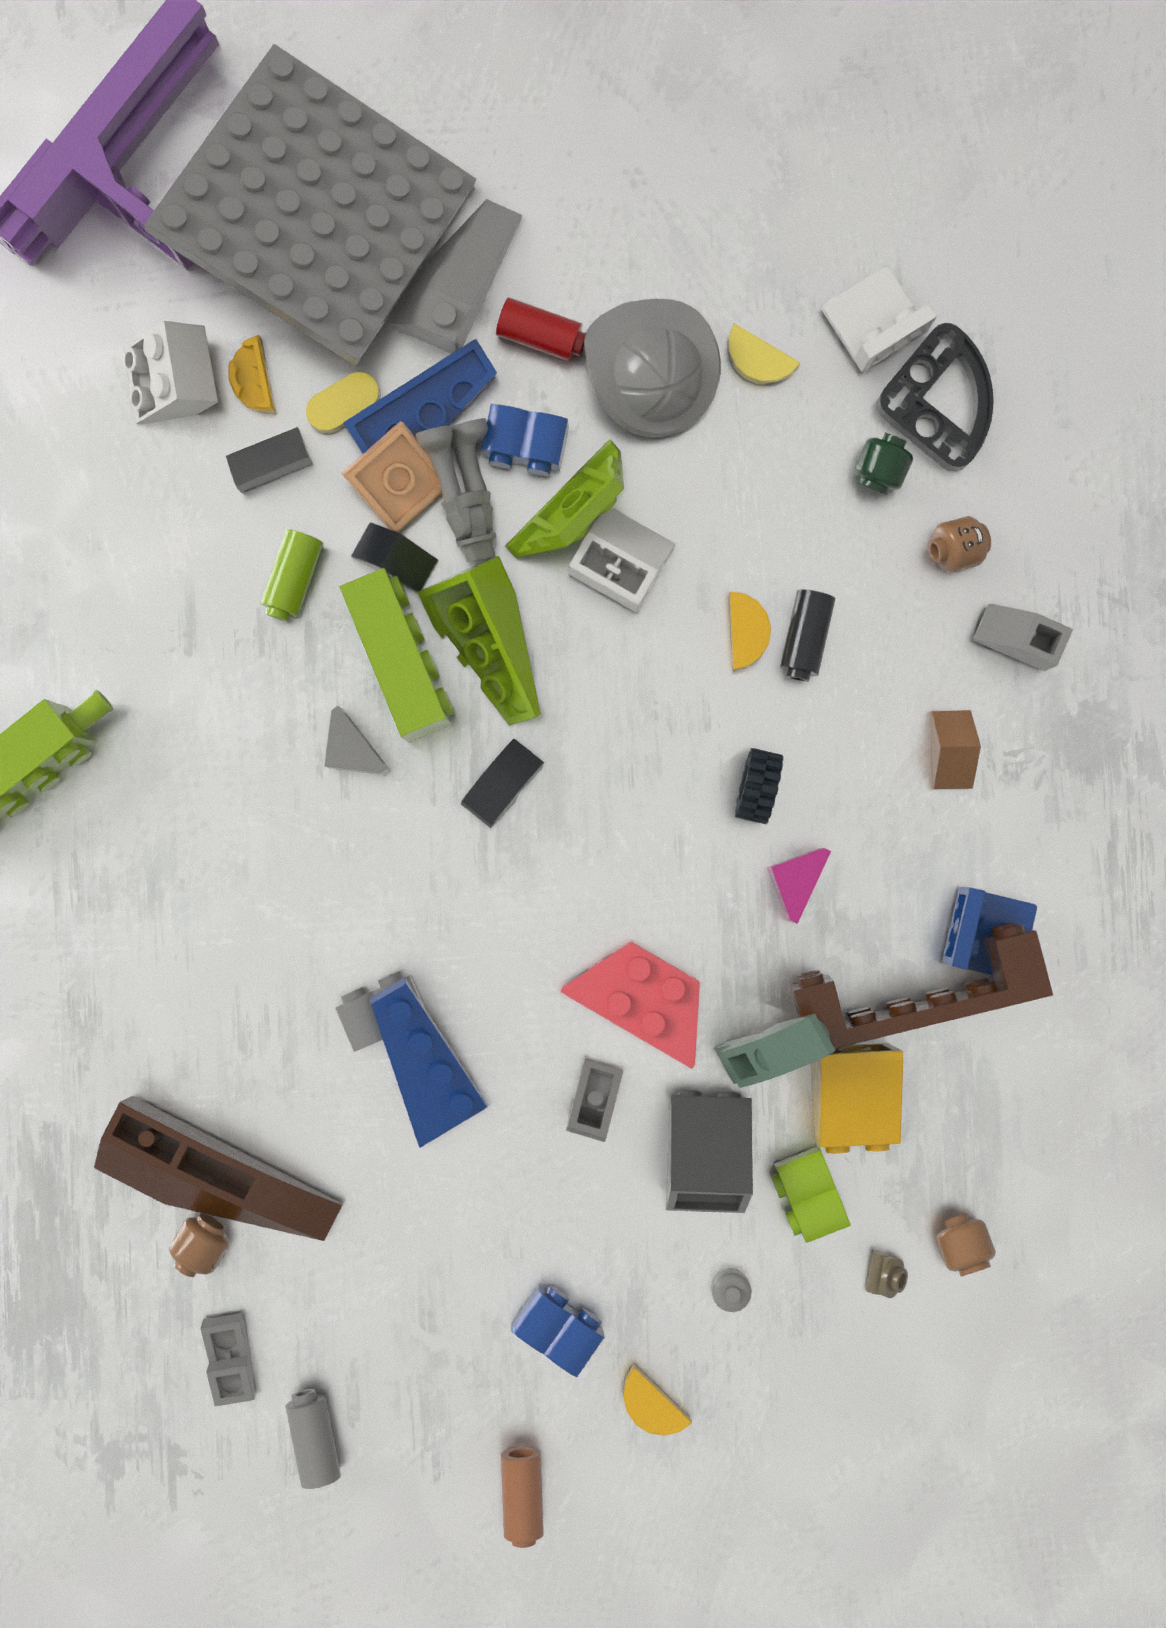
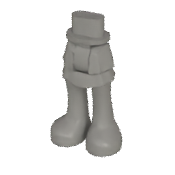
[415,418,496,563]

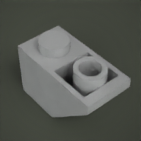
[973,603,1073,671]

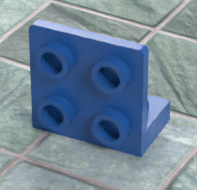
[942,886,1037,975]

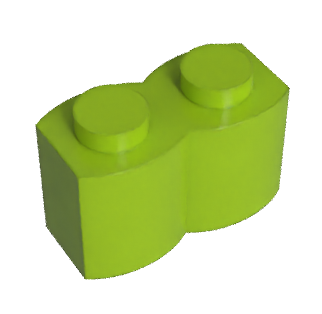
[771,1146,851,1243]

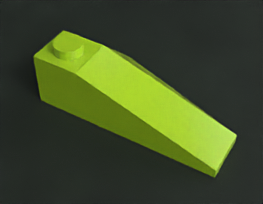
[417,556,541,725]

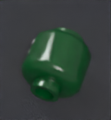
[855,432,913,495]

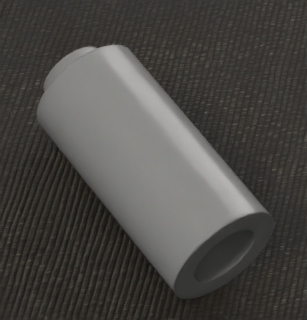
[285,1389,341,1489]

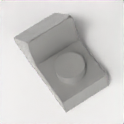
[566,1059,623,1142]

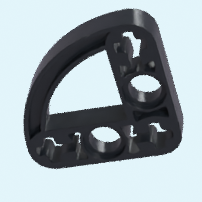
[877,323,994,471]

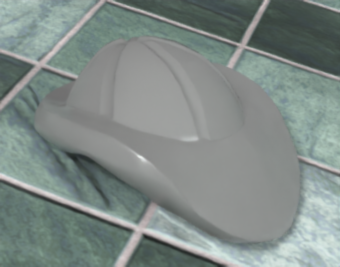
[584,298,721,438]

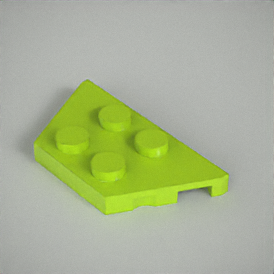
[505,439,624,558]

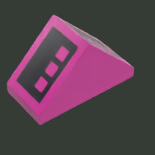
[767,848,831,924]

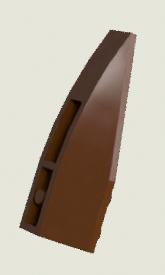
[94,1096,343,1241]

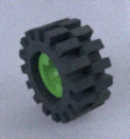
[735,748,783,825]

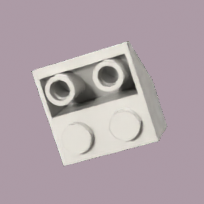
[123,321,218,424]
[569,508,676,613]

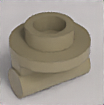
[865,1251,908,1298]

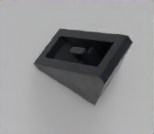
[351,522,439,594]

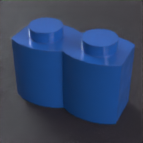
[481,404,569,476]
[511,1284,605,1377]

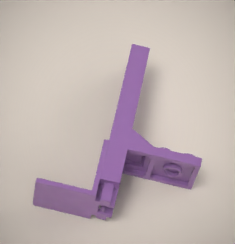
[0,0,220,270]

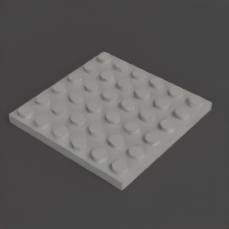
[145,44,476,366]

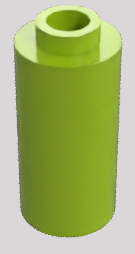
[260,529,323,622]

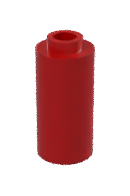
[496,297,586,362]

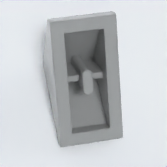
[324,706,391,775]

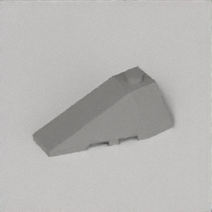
[387,199,522,354]

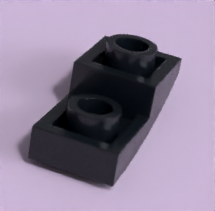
[461,738,544,828]

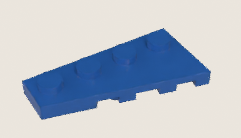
[343,339,497,454]
[370,978,487,1148]

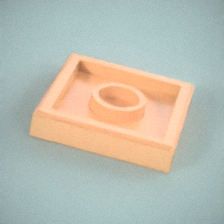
[341,421,442,532]

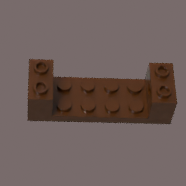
[790,922,1053,1049]

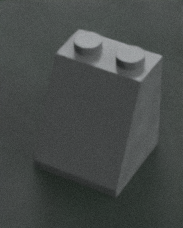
[666,1090,753,1213]

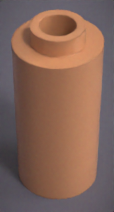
[501,1447,544,1548]

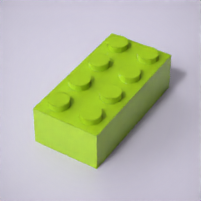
[339,568,455,743]

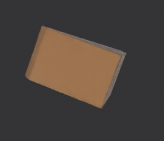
[930,710,981,790]

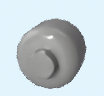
[711,1268,752,1312]

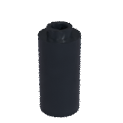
[780,589,836,682]

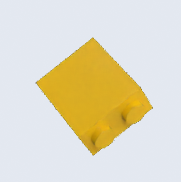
[810,1043,903,1154]

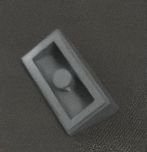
[226,427,313,493]

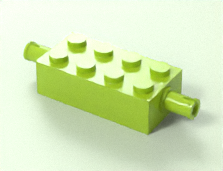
[0,690,114,821]

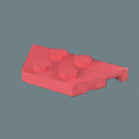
[560,942,700,1069]

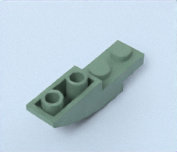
[714,1013,836,1088]

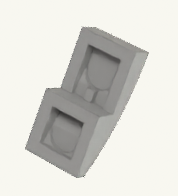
[200,1313,255,1406]

